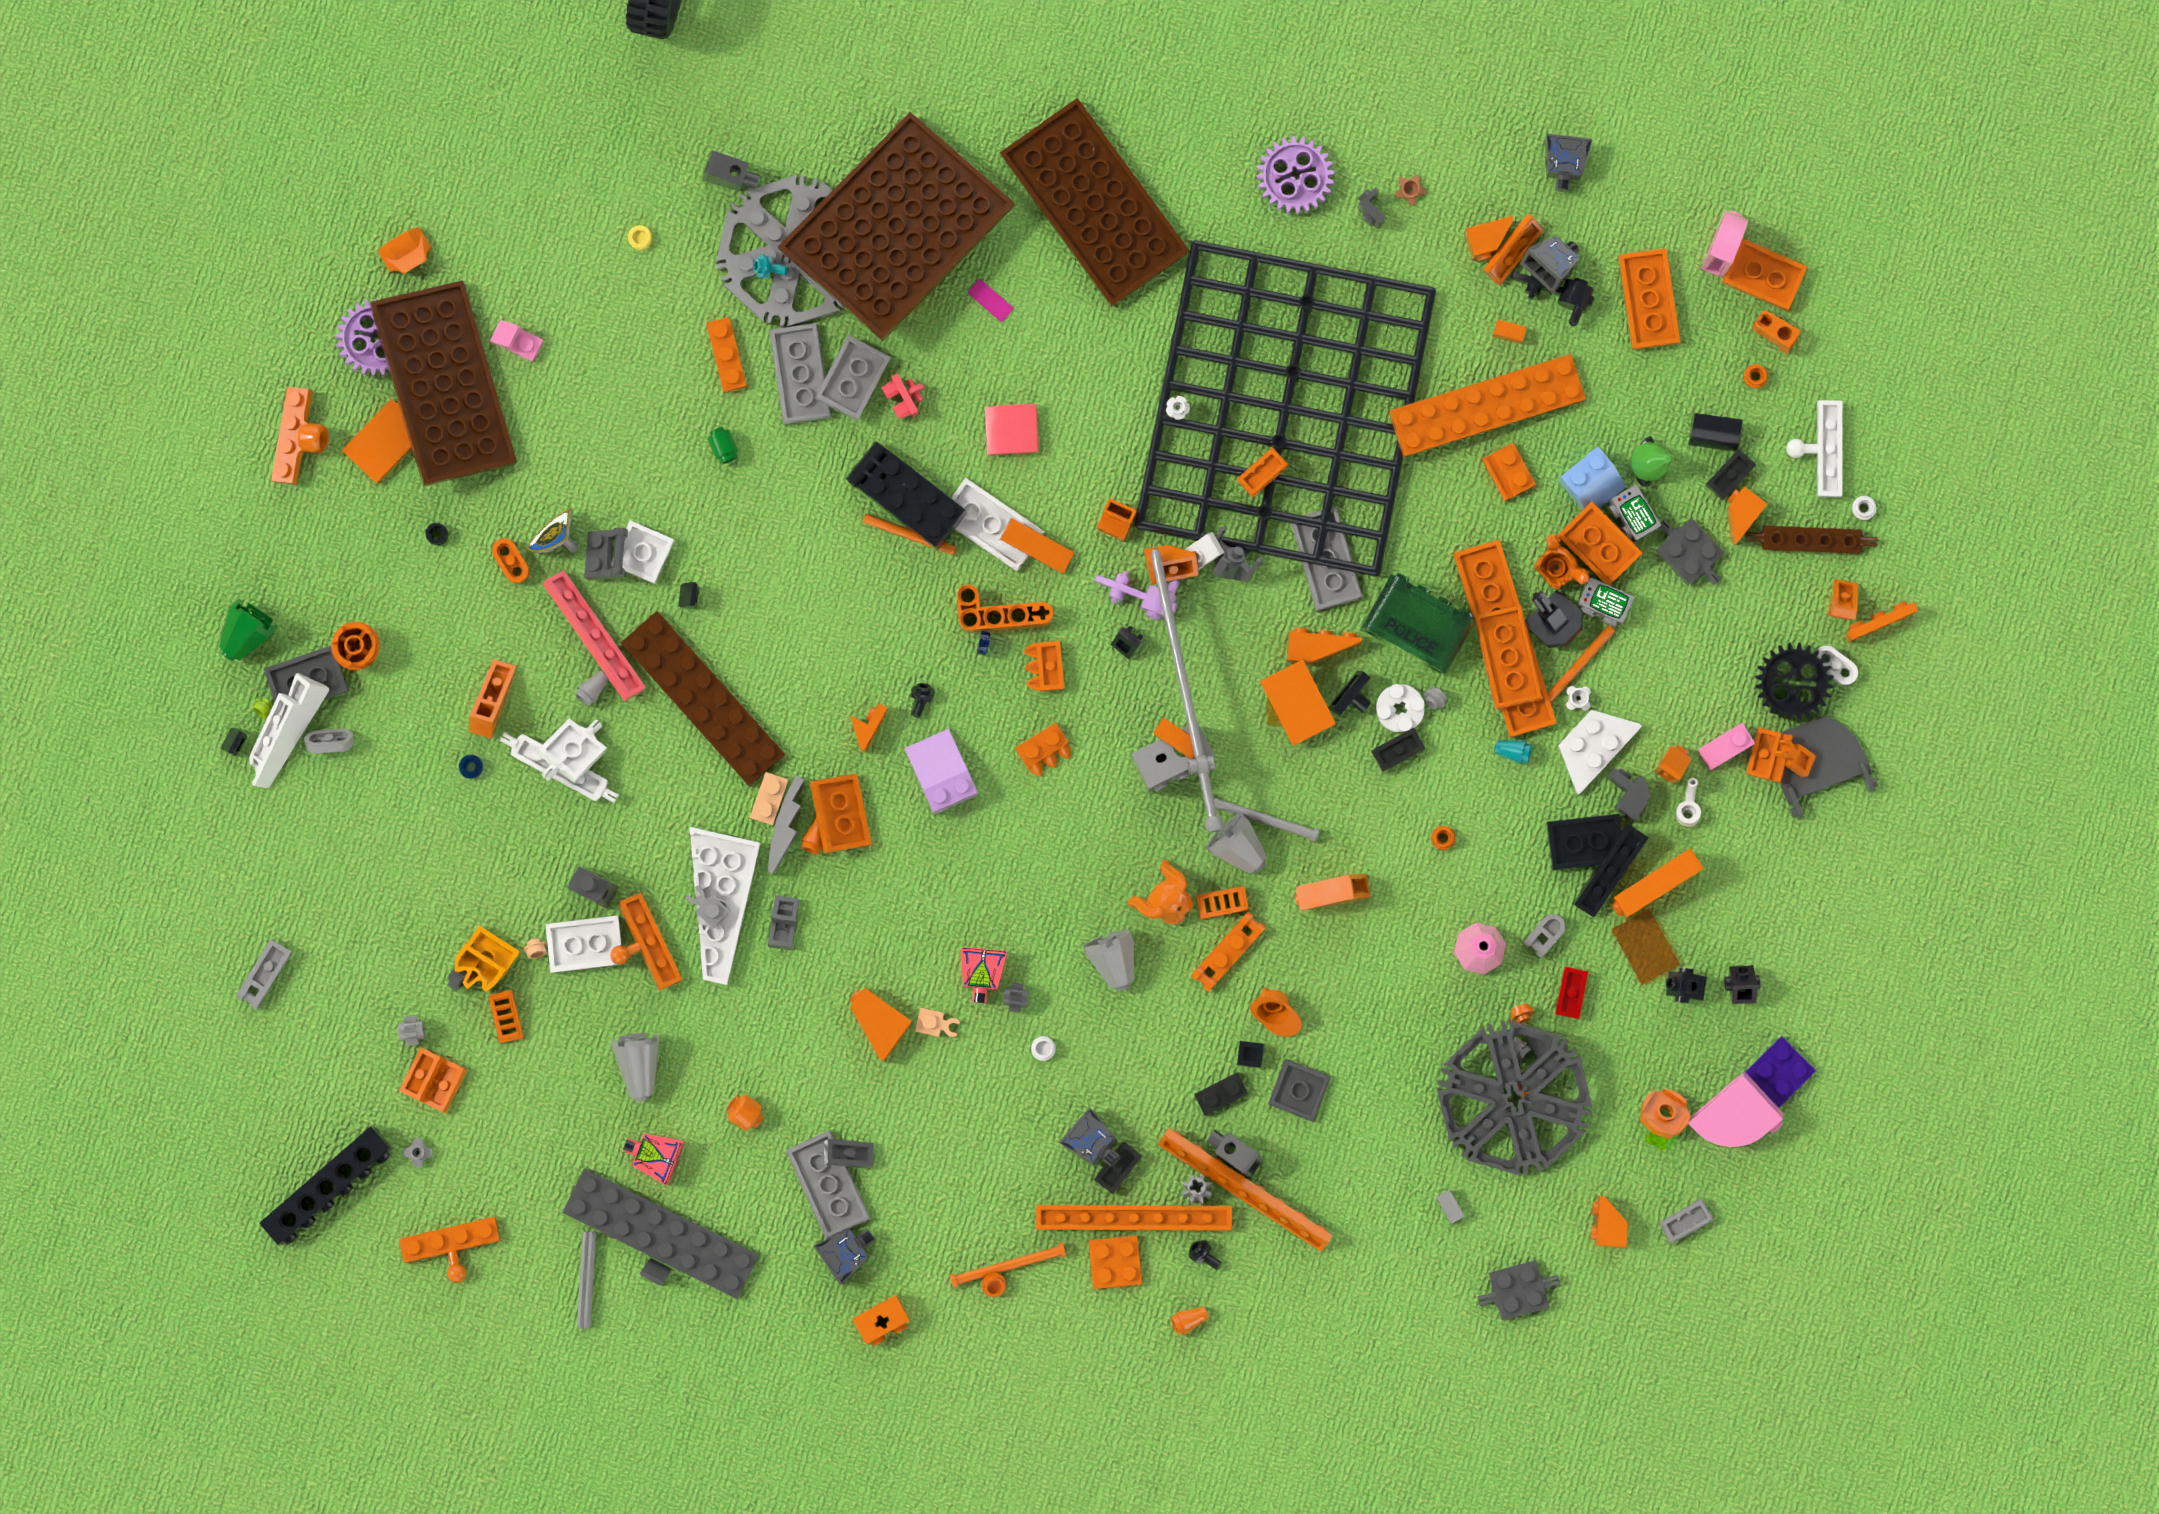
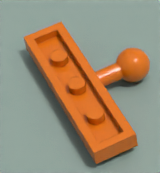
[610,892,683,991]
[399,1217,501,1283]

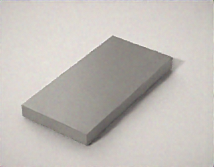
[769,323,831,425]
[1291,506,1363,612]
[786,1130,871,1239]

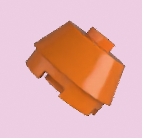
[331,622,380,670]

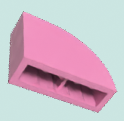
[1701,211,1748,278]
[1689,1071,1784,1147]

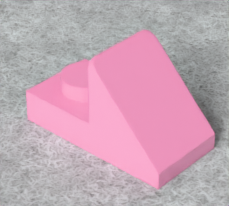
[490,320,544,362]

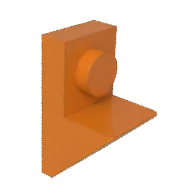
[1828,579,1858,620]
[850,704,889,753]

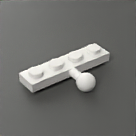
[1786,400,1842,498]

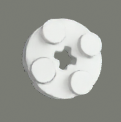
[1376,684,1424,733]

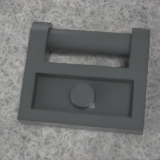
[584,528,628,581]

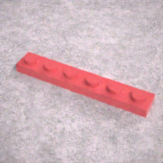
[543,570,646,702]

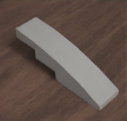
[768,775,806,875]

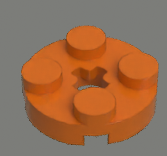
[1640,1089,1690,1139]

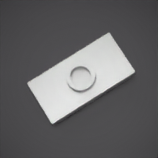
[1184,532,1224,570]

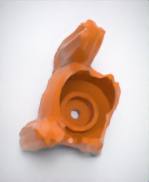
[1533,534,1589,590]
[1127,860,1193,925]

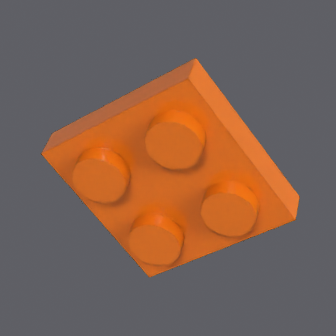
[1089,1235,1142,1289]

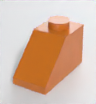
[1464,216,1513,262]
[1727,486,1767,545]
[1144,545,1199,585]
[1653,745,1692,785]

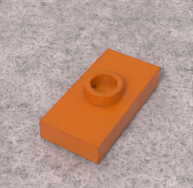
[1236,447,1289,498]

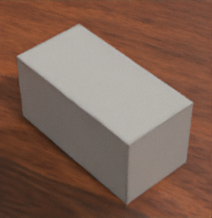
[1435,1190,1465,1224]

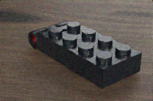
[845,441,968,551]

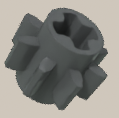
[1003,983,1029,1013]

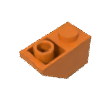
[1591,1196,1628,1248]

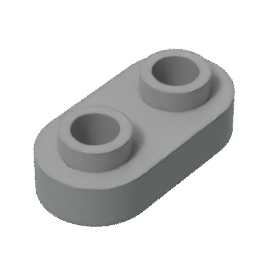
[304,729,354,754]

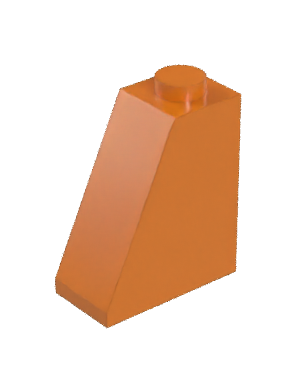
[1295,874,1371,911]
[849,987,913,1061]

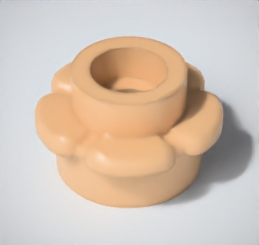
[524,939,547,959]

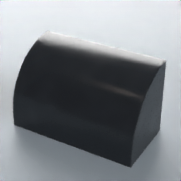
[1688,413,1743,452]

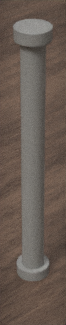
[1204,797,1319,843]

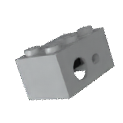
[1131,722,1215,793]

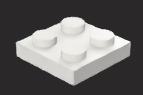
[611,520,675,584]

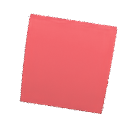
[985,404,1039,456]

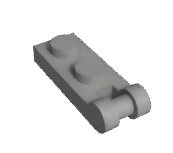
[236,939,293,1010]

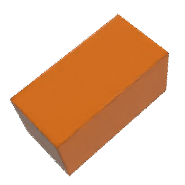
[1493,319,1526,344]

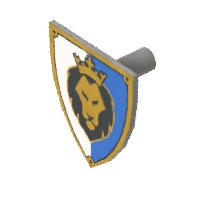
[526,508,578,553]

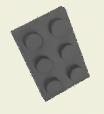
[264,646,349,701]

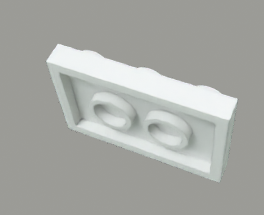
[545,916,622,973]

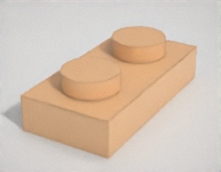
[750,772,789,826]

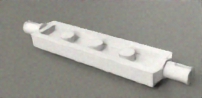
[500,732,619,803]

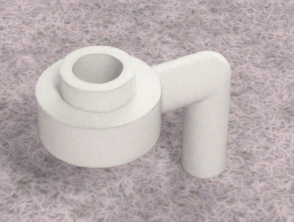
[1676,778,1701,827]

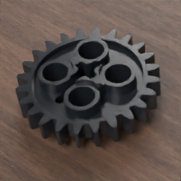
[1755,642,1834,721]

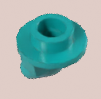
[753,254,789,278]

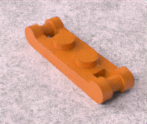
[1190,911,1266,992]

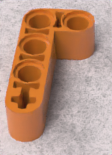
[957,584,1053,633]

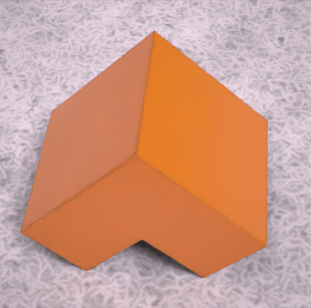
[1097,498,1137,542]

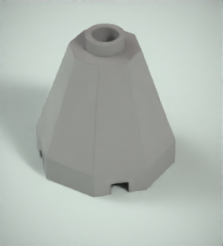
[1205,813,1267,874]
[1083,929,1134,991]

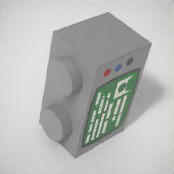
[1609,484,1661,543]
[1576,577,1634,627]

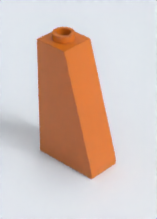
[1611,848,1704,919]

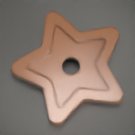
[1396,175,1427,205]

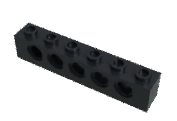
[259,1126,393,1246]

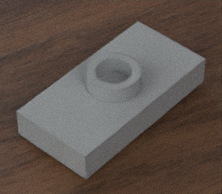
[1658,1199,1714,1244]

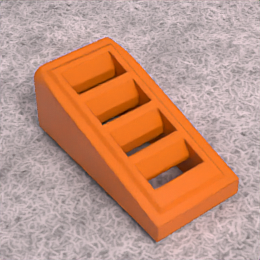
[1196,886,1249,919]
[488,990,524,1044]

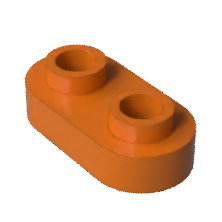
[492,538,530,584]

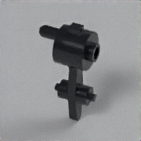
[1510,271,1595,327]

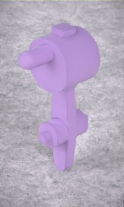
[1094,571,1180,621]

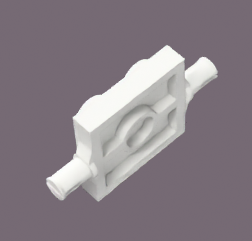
[537,718,607,783]

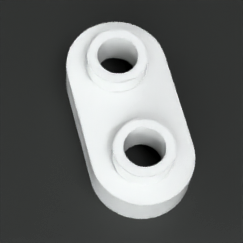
[1817,646,1858,685]

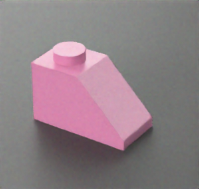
[1697,723,1755,771]

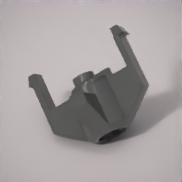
[1213,526,1263,582]

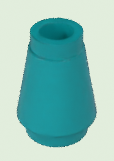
[1495,740,1532,764]

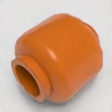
[726,1094,764,1131]

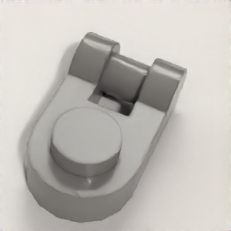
[1523,914,1565,958]

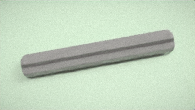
[577,1231,596,1329]

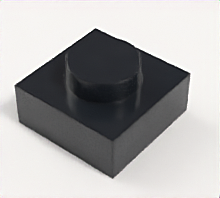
[1237,1041,1264,1068]

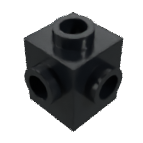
[1724,965,1760,1004]
[1666,968,1707,1004]

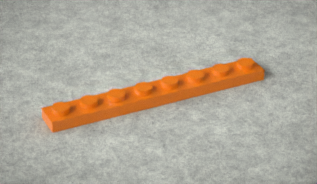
[1157,1128,1333,1252]
[1036,1205,1232,1230]

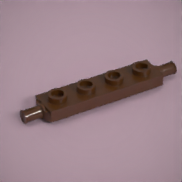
[1746,525,1877,554]

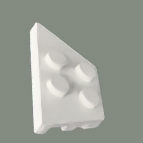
[1558,710,1642,795]

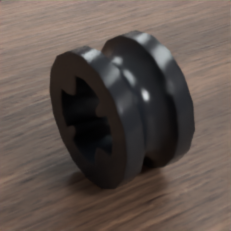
[425,523,449,546]

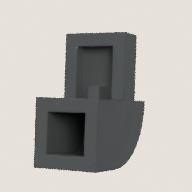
[1606,768,1649,823]

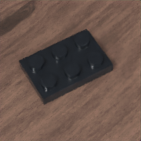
[1546,814,1622,871]

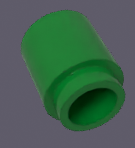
[707,427,738,465]

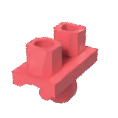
[882,373,925,420]

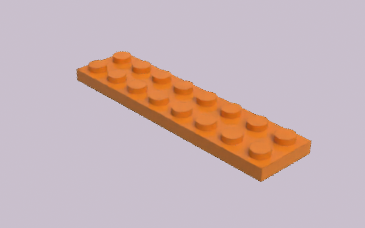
[1389,354,1586,457]
[1453,539,1557,738]

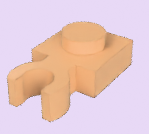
[915,1008,960,1037]

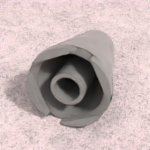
[611,1033,660,1101]

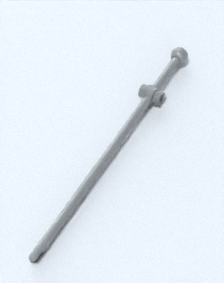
[1151,549,1224,833]

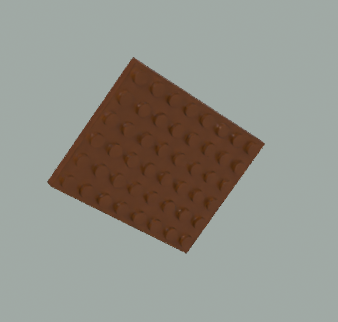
[778,112,1015,341]

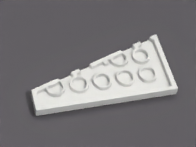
[689,827,761,985]

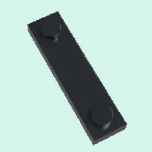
[1573,823,1649,918]

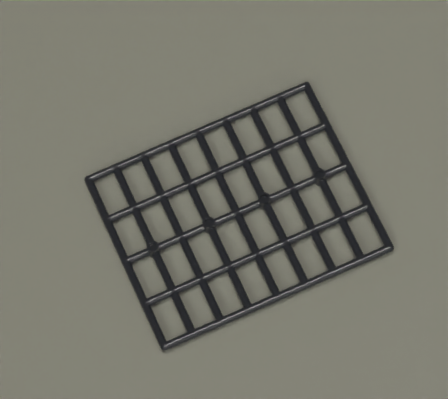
[1134,240,1436,576]

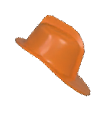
[1250,987,1302,1037]

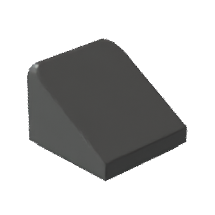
[640,1259,671,1285]

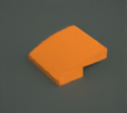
[399,1047,468,1113]

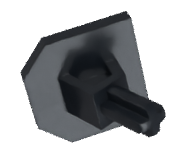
[1525,590,1583,648]

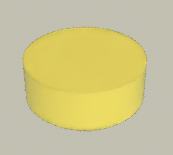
[628,225,652,251]

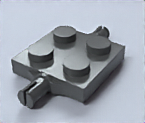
[1656,518,1724,586]
[1477,1260,1560,1321]

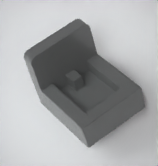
[1357,187,1385,228]

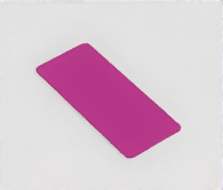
[968,279,1013,322]

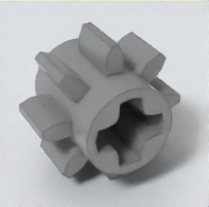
[398,1016,425,1046]
[1182,1175,1211,1205]

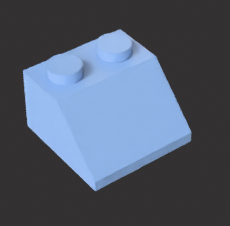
[1558,446,1626,510]

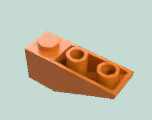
[1286,628,1362,665]

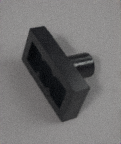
[1328,670,1371,715]

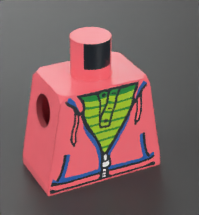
[960,947,1007,1004]
[623,1134,685,1185]

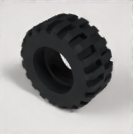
[626,0,681,39]

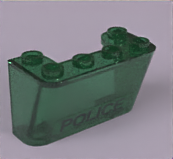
[1360,573,1475,677]

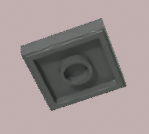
[1268,1059,1331,1122]

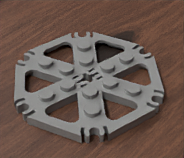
[716,175,844,328]

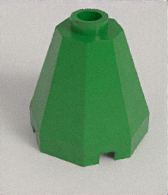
[219,599,279,661]

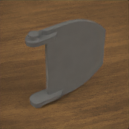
[1779,716,1878,819]

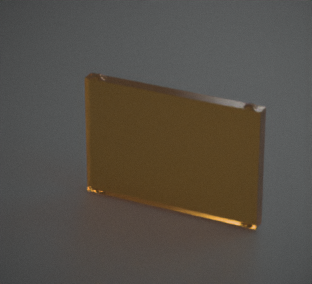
[1611,909,1680,985]

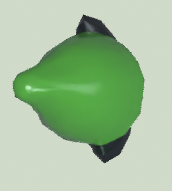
[1631,436,1672,487]

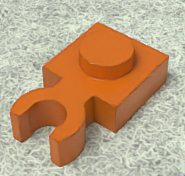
[1775,740,1816,777]

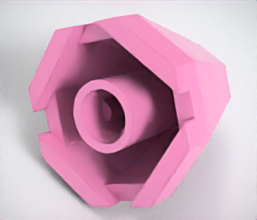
[1454,922,1506,975]

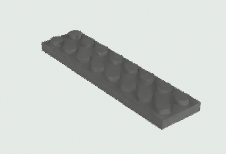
[562,1169,759,1299]

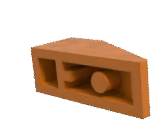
[469,659,517,739]

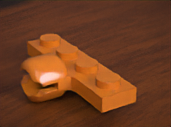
[271,387,329,485]

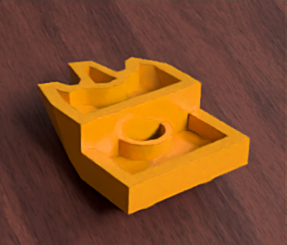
[455,925,520,992]

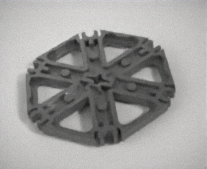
[1436,1020,1593,1176]

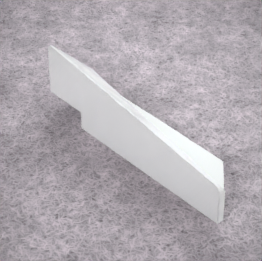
[249,673,329,788]

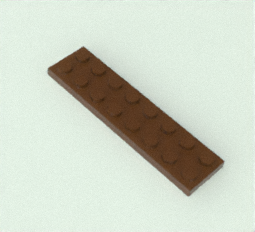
[621,611,785,787]

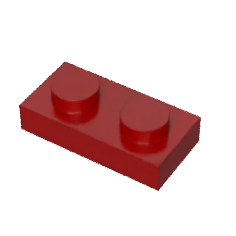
[1554,967,1589,1019]

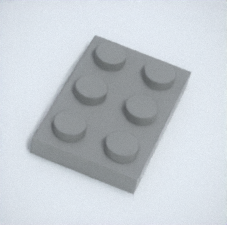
[815,335,891,421]

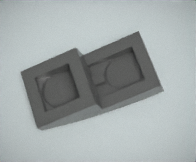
[768,895,799,950]

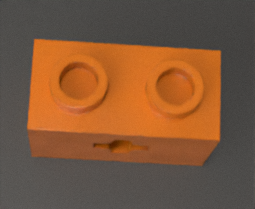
[853,1295,910,1346]

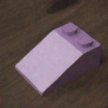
[904,729,978,815]

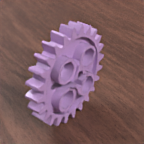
[1256,136,1334,215]
[335,299,389,378]

